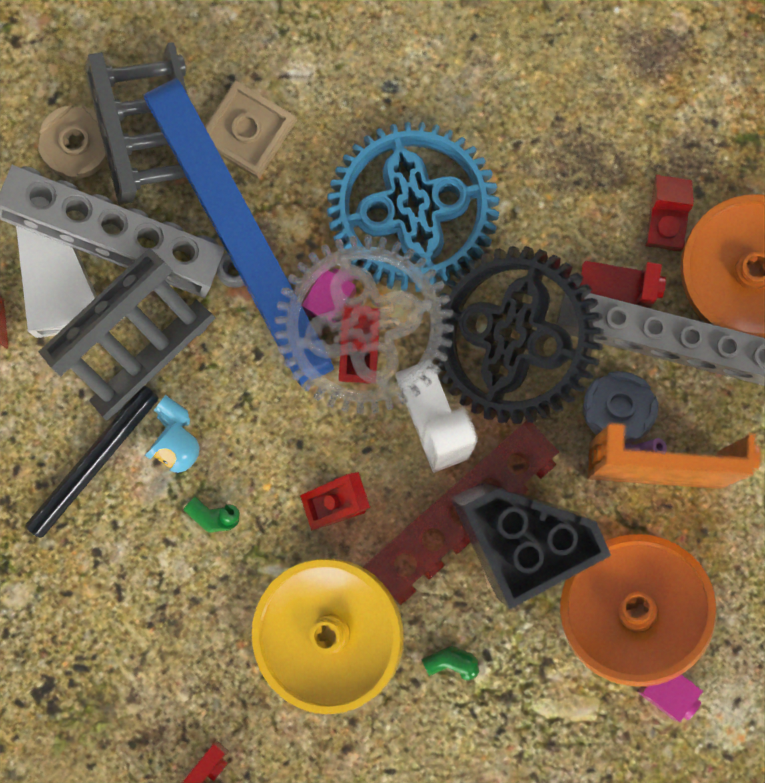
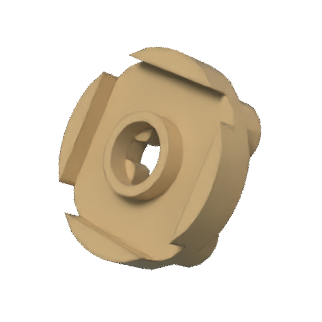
[38,105,107,181]

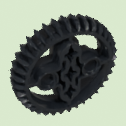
[429,246,604,424]

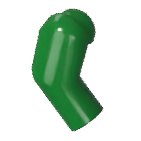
[183,497,240,533]
[421,646,479,680]

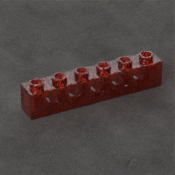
[363,420,559,606]

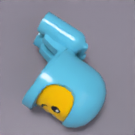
[144,395,200,473]

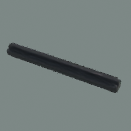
[25,386,159,538]

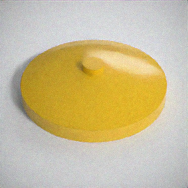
[252,558,404,714]

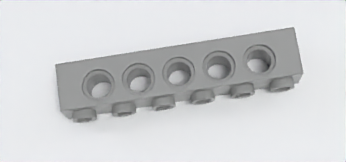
[0,165,225,298]
[555,292,765,386]

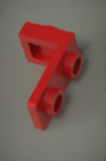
[579,261,666,308]

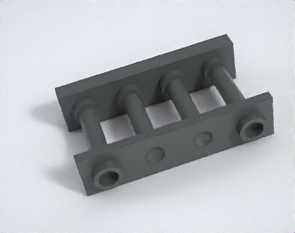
[85,42,188,205]
[38,248,215,421]

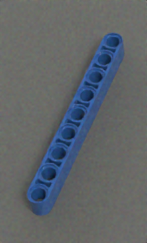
[143,77,334,387]

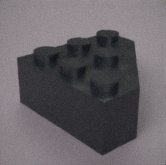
[450,481,612,609]

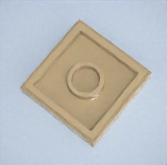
[205,80,297,180]

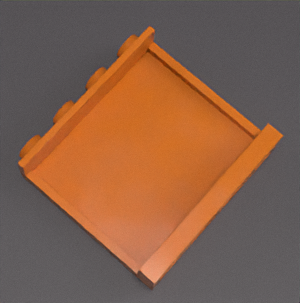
[587,424,761,489]

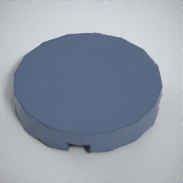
[582,371,659,444]

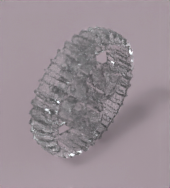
[275,235,454,414]

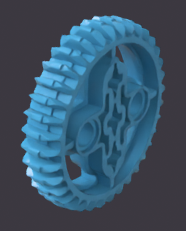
[327,121,499,292]

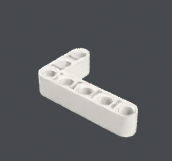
[395,360,476,473]

